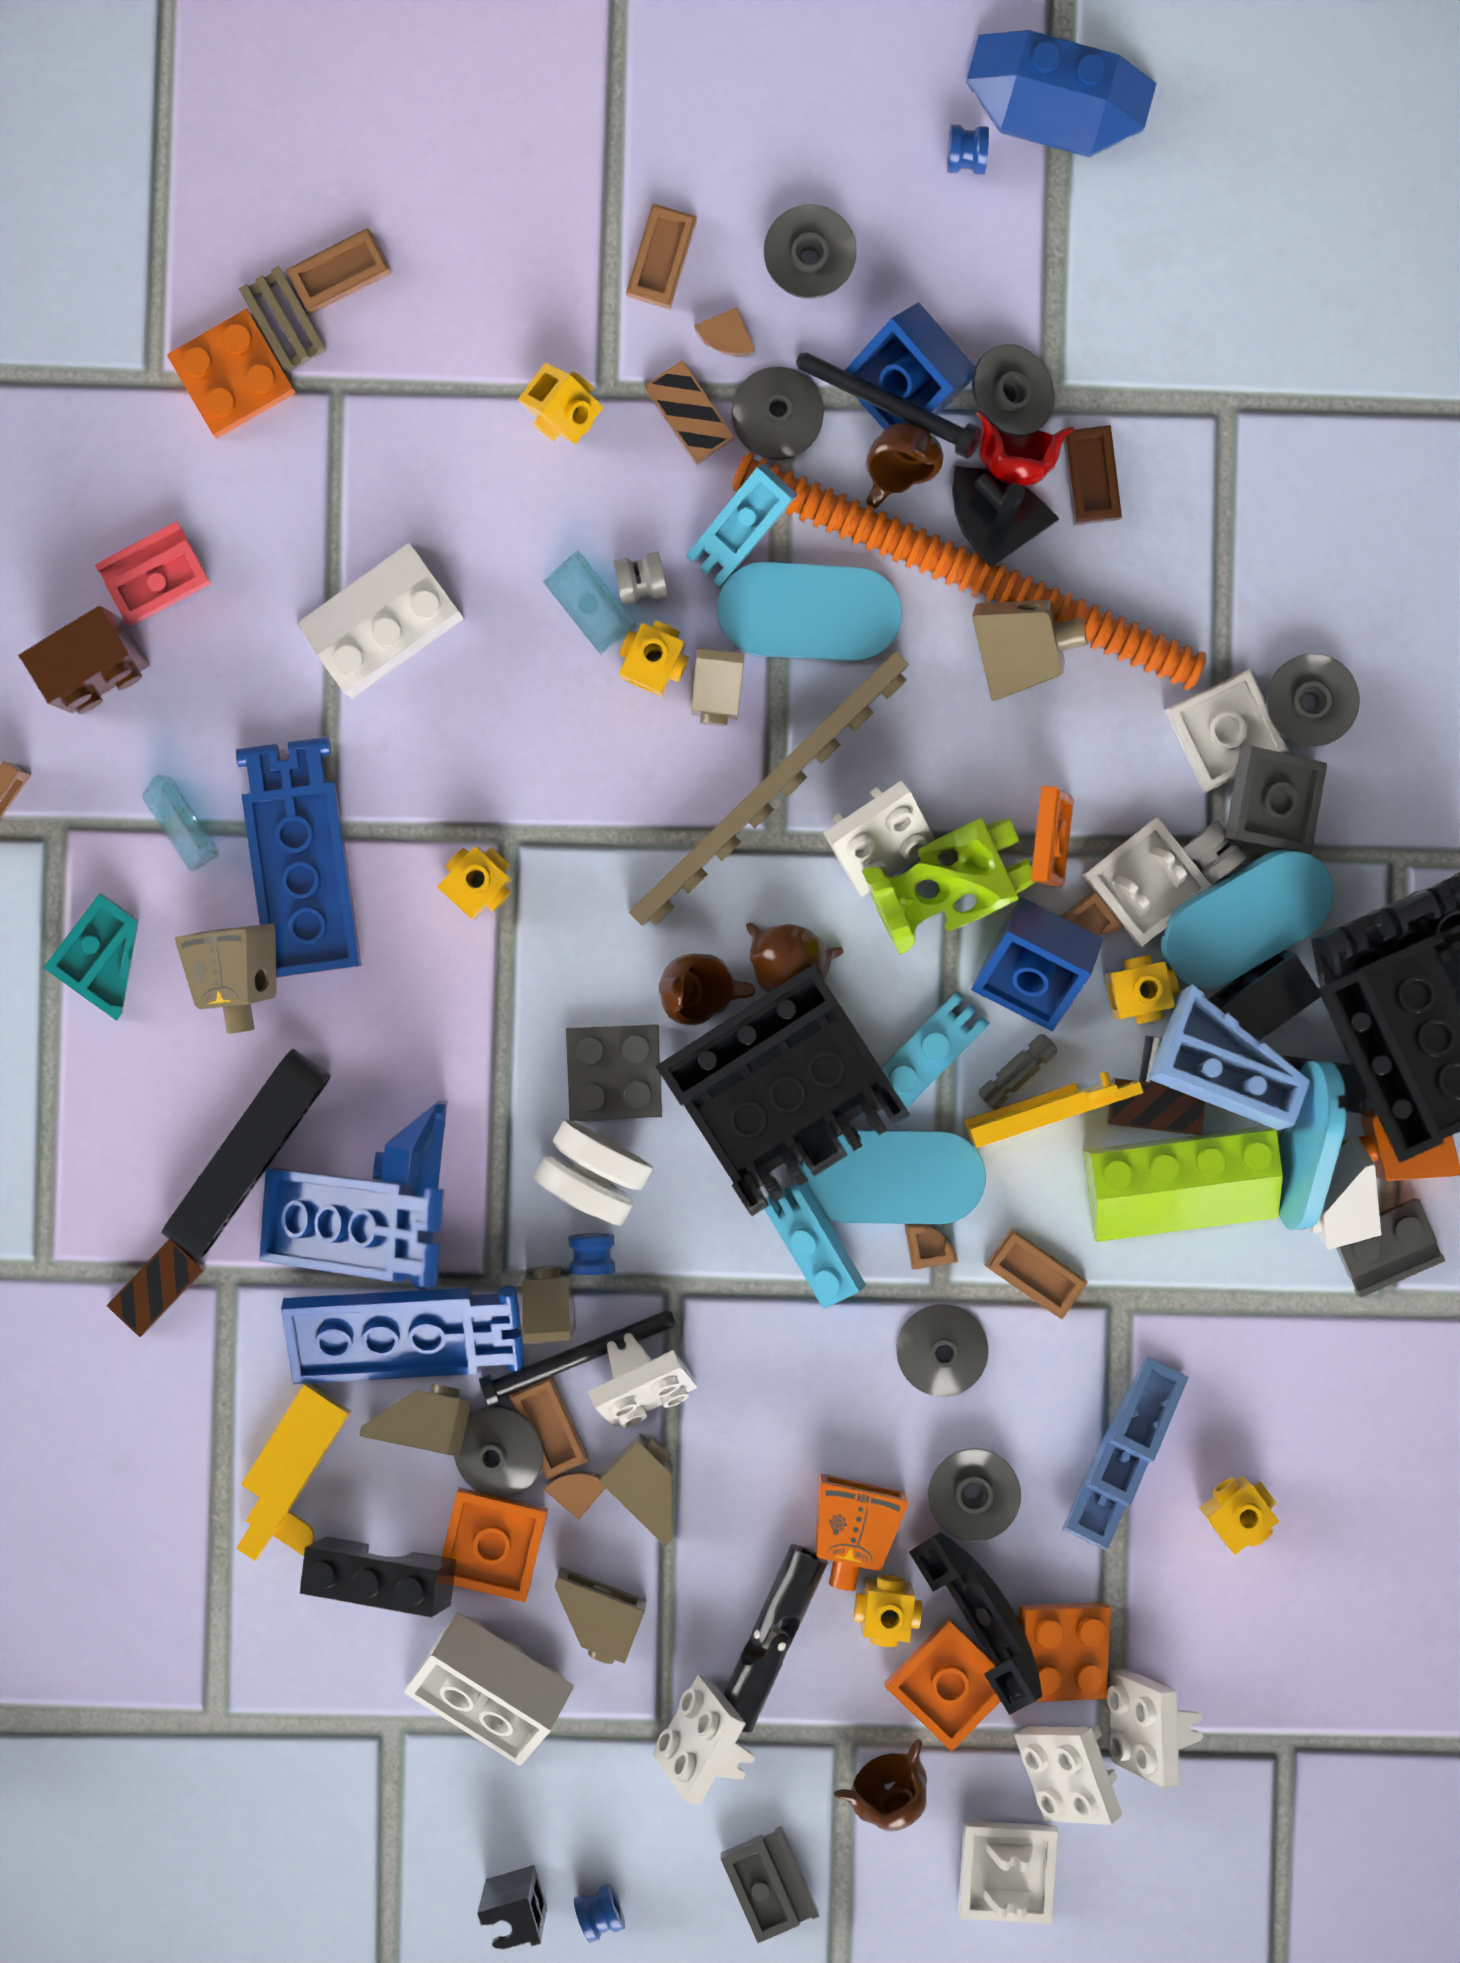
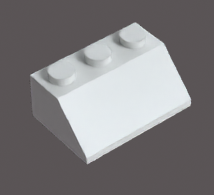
[297,543,464,699]
[404,1612,574,1766]

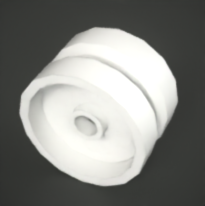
[533,1119,653,1226]

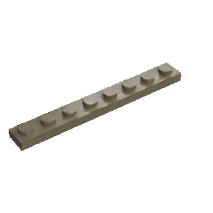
[629,651,909,926]

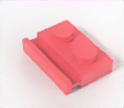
[95,521,212,627]

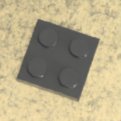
[1225,746,1327,854]
[566,1024,662,1121]

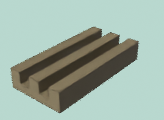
[238,266,327,373]

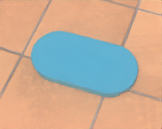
[717,562,902,662]
[1161,849,1334,989]
[1279,1061,1346,1230]
[802,1130,986,1224]

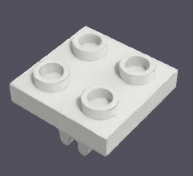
[823,780,935,897]
[1082,817,1212,947]
[588,1333,698,1428]
[1107,1668,1203,1788]
[653,1675,755,1806]
[1014,1725,1123,1825]
[958,1820,1058,1924]

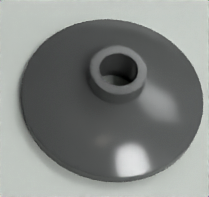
[764,204,856,299]
[972,344,1054,437]
[732,366,824,460]
[1266,654,1360,747]
[896,1304,989,1397]
[454,1406,544,1498]
[928,1448,1021,1542]

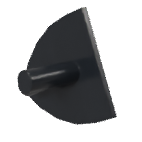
[952,466,1059,568]

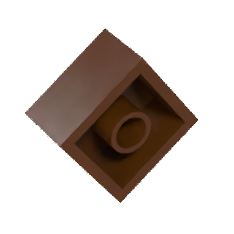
[18,605,150,714]

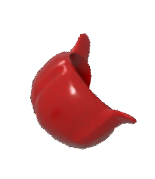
[976,411,1074,486]

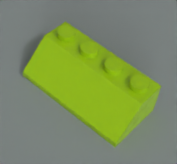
[1083,1126,1283,1242]

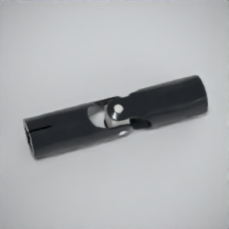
[723,1544,828,1733]

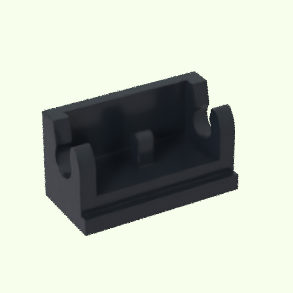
[1207,950,1321,1042]
[477,1865,547,1949]

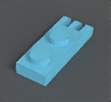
[686,463,798,588]
[881,991,990,1108]
[765,1182,866,1309]

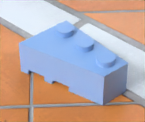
[1148,984,1310,1130]

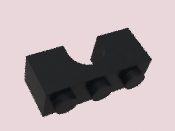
[299,1536,456,1618]

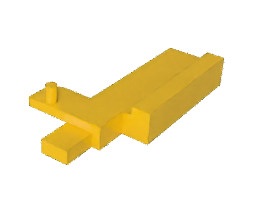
[963,1071,1143,1148]
[236,1383,353,1561]

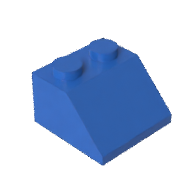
[845,302,975,430]
[971,897,1104,1032]

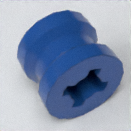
[947,124,989,175]
[568,1233,616,1275]
[574,1884,626,1943]

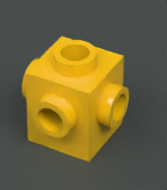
[517,362,604,445]
[619,620,690,698]
[437,846,513,920]
[1103,955,1179,1024]
[1198,1475,1280,1555]
[854,1575,922,1647]

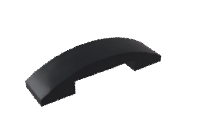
[909,1532,1042,1715]

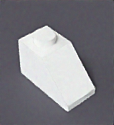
[1309,1137,1381,1250]

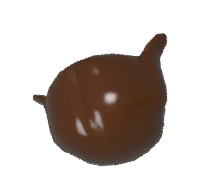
[866,422,944,508]
[746,922,844,993]
[658,953,756,1026]
[834,1739,928,1831]

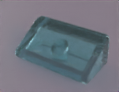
[543,550,637,655]
[142,774,219,871]

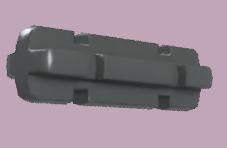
[978,1034,1058,1109]

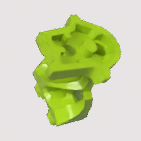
[862,818,1035,955]

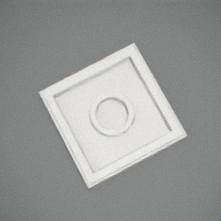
[1164,669,1290,793]

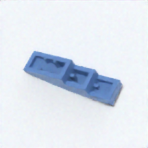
[1062,1356,1189,1550]

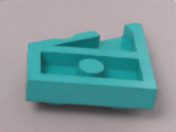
[43,893,139,1021]

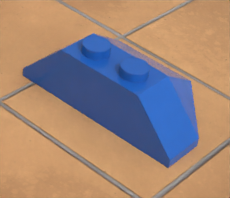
[966,30,1157,157]
[373,1100,448,1290]

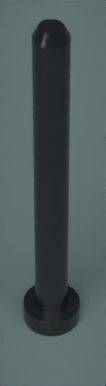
[796,352,982,459]
[479,1311,676,1409]

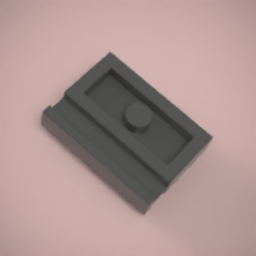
[1336,1198,1446,1298]
[720,1826,819,1943]

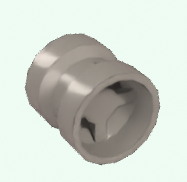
[613,551,668,606]
[1182,820,1247,884]

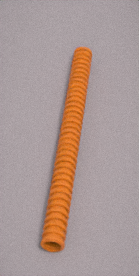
[732,452,1206,691]

